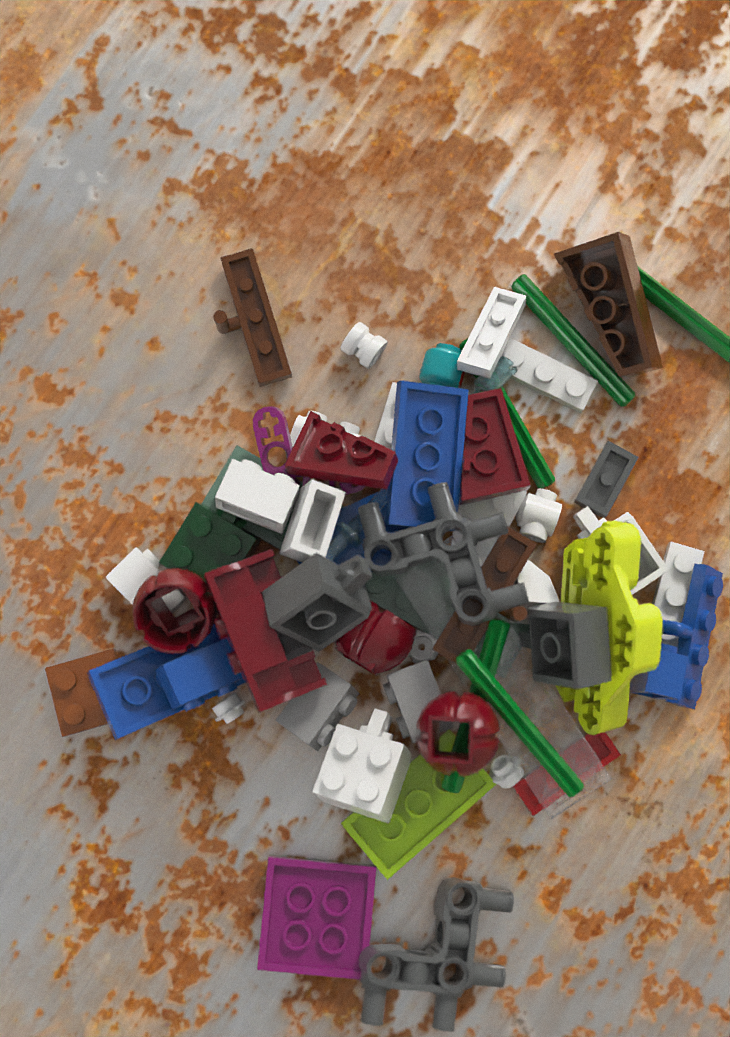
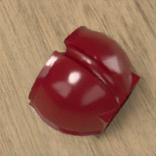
[132,568,217,654]
[335,600,417,676]
[416,691,500,777]

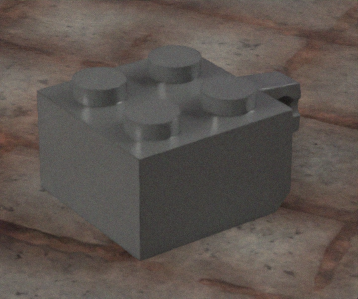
[263,552,372,652]
[518,602,612,689]

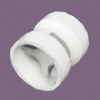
[340,322,388,369]

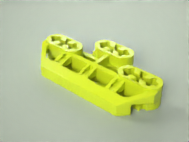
[555,520,663,735]

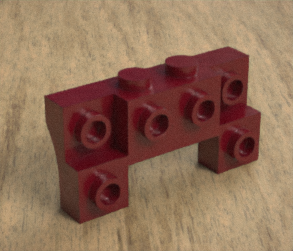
[204,549,327,713]

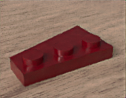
[460,388,531,505]
[284,411,399,489]

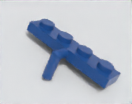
[662,563,723,710]

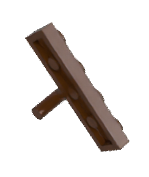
[213,248,292,387]
[431,526,537,666]

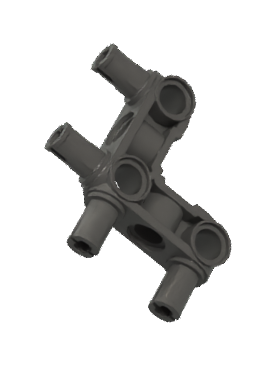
[358,482,529,626]
[359,877,514,1032]

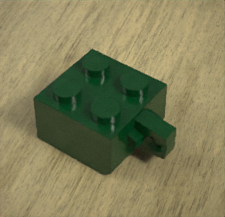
[159,502,261,590]

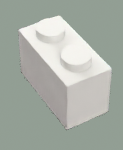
[215,459,299,534]
[279,479,346,562]

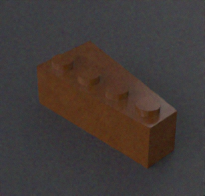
[554,232,663,377]

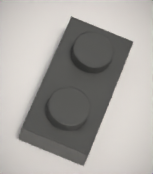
[574,441,639,518]

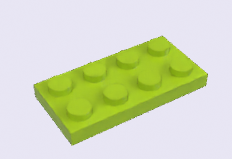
[340,729,496,880]

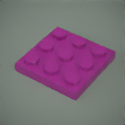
[257,856,376,980]

